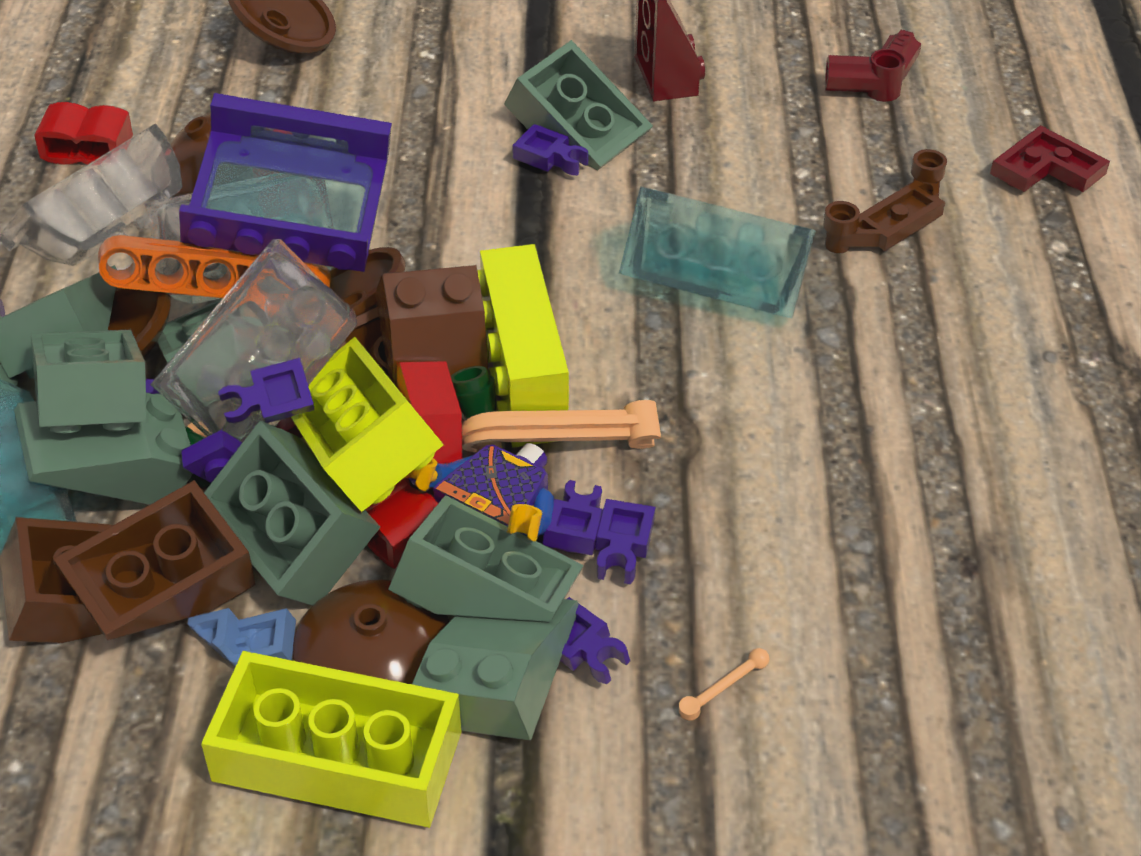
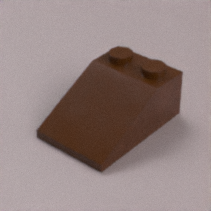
[375,265,489,421]
[53,480,256,640]
[0,517,113,643]

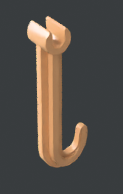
[462,400,661,452]

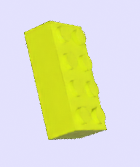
[477,244,569,448]
[291,337,444,512]
[201,651,462,828]

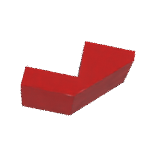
[397,361,462,464]

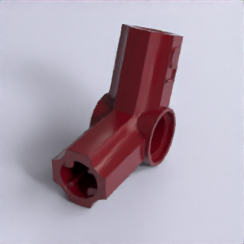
[825,29,921,102]

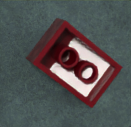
[635,0,705,102]

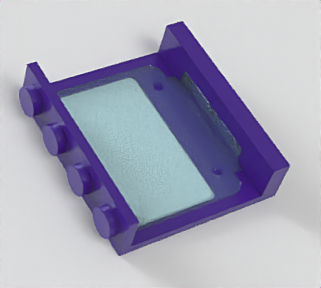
[179,93,392,272]

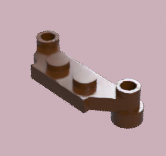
[823,149,947,254]

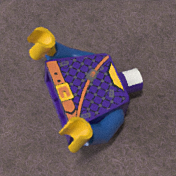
[404,443,554,542]

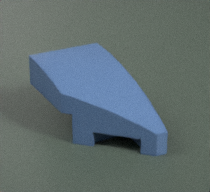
[188,608,296,667]

